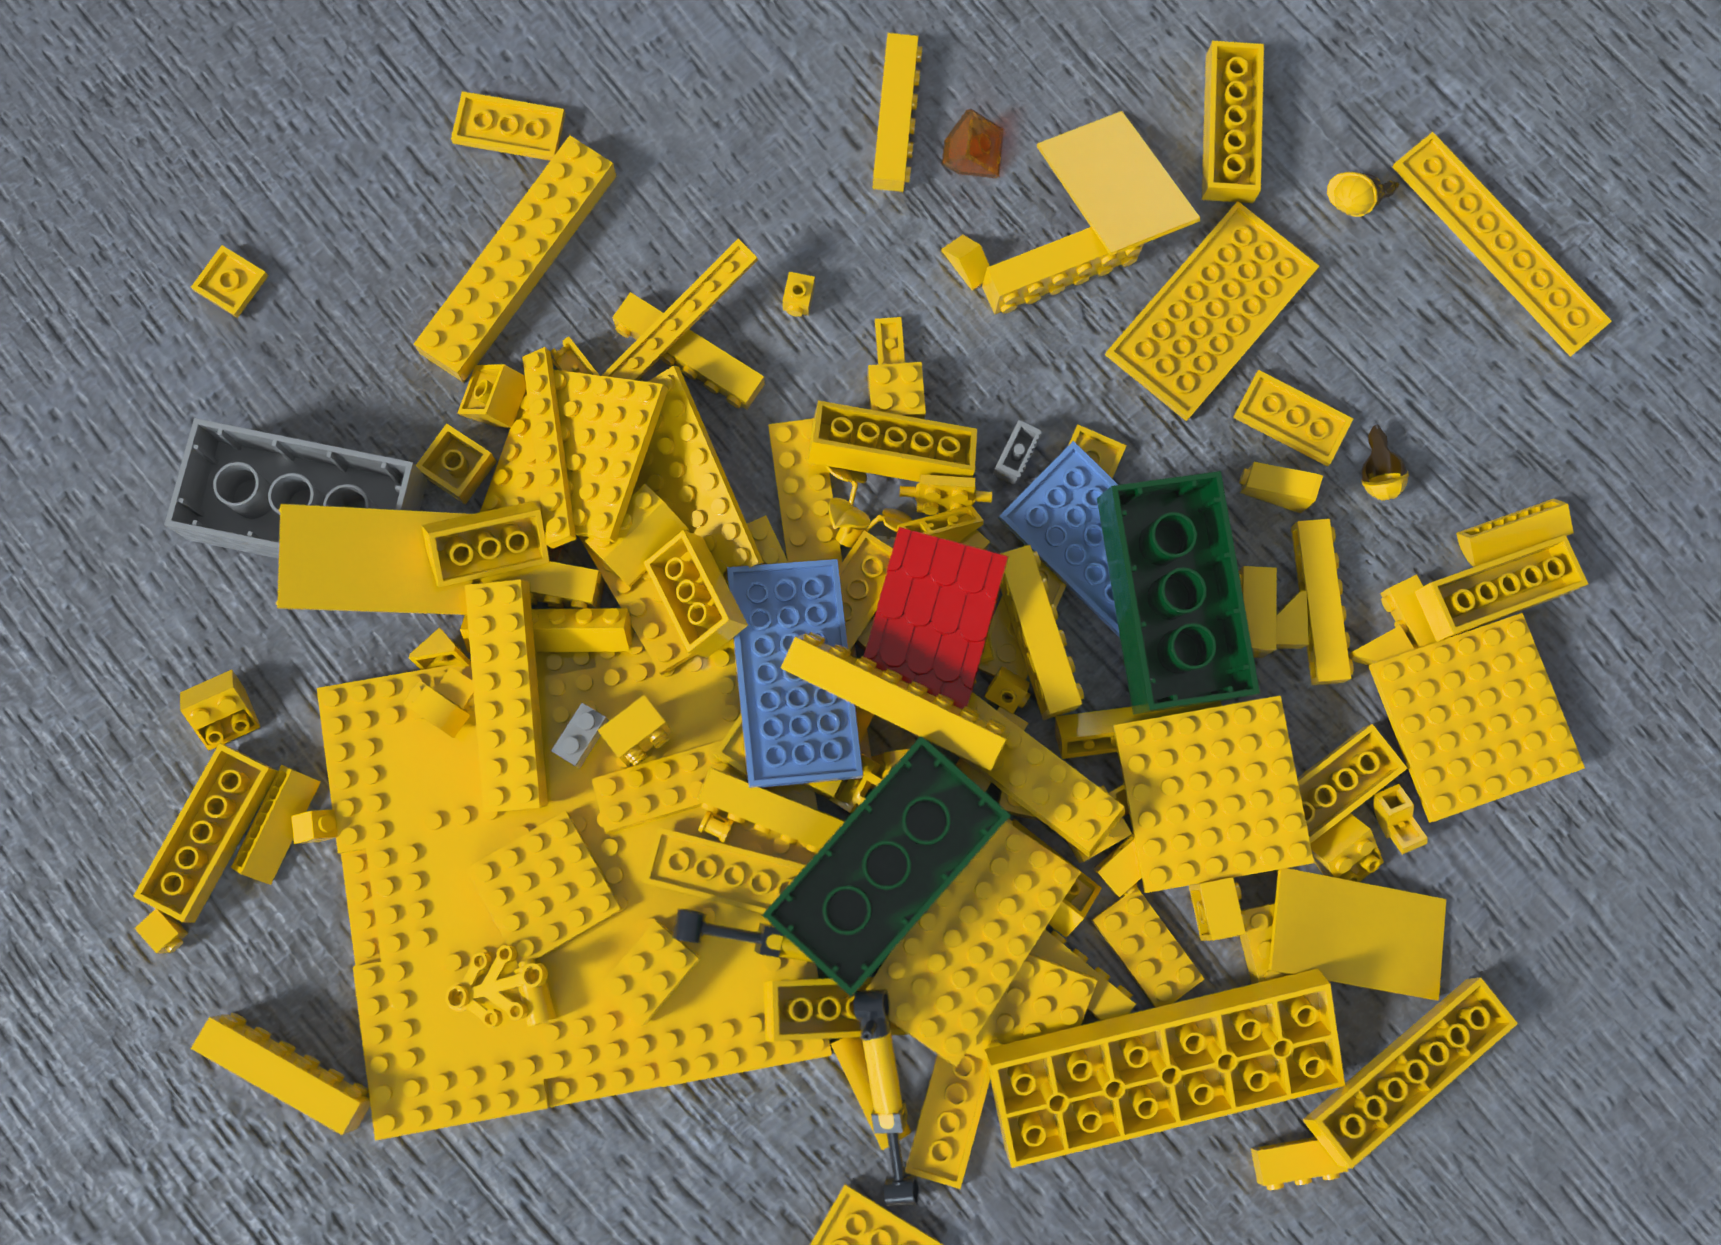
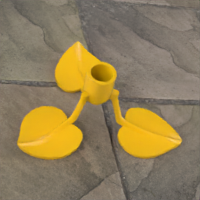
[826,466,913,548]

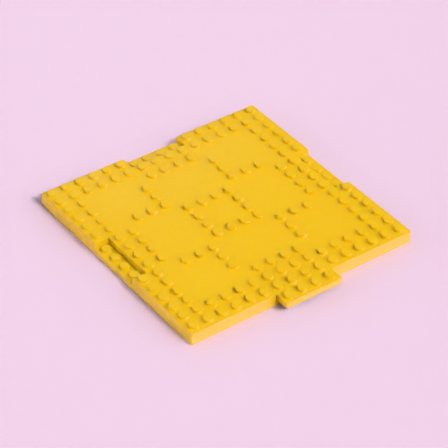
[317,633,832,1141]

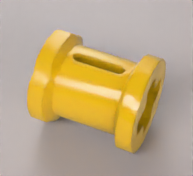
[698,810,734,843]

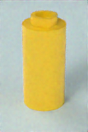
[514,959,556,1027]

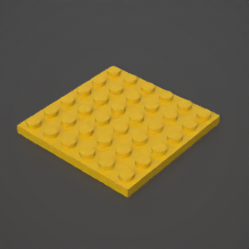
[480,369,668,542]
[1369,613,1585,823]
[1113,695,1314,893]

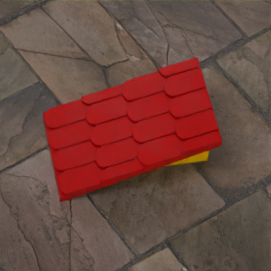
[855,527,1008,709]

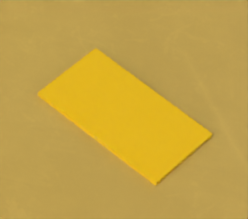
[1037,111,1200,256]
[276,504,472,615]
[1269,868,1446,1001]

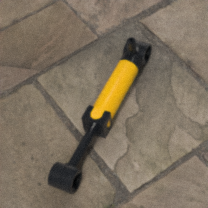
[672,909,887,975]
[854,989,919,1206]

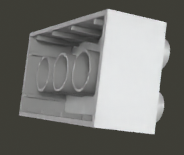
[164,418,428,558]

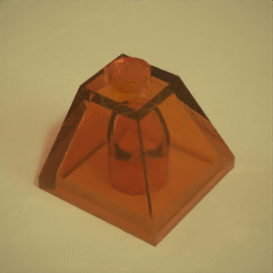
[942,109,1004,178]

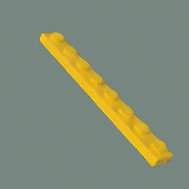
[601,239,758,381]
[522,347,576,549]

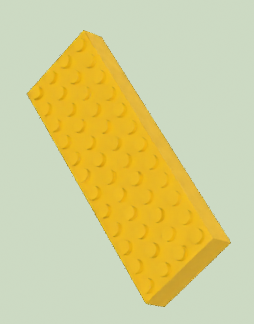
[985,968,1345,1168]

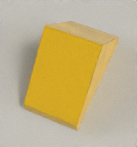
[941,234,990,291]
[409,627,471,670]

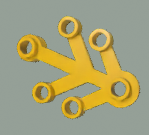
[445,945,548,1027]

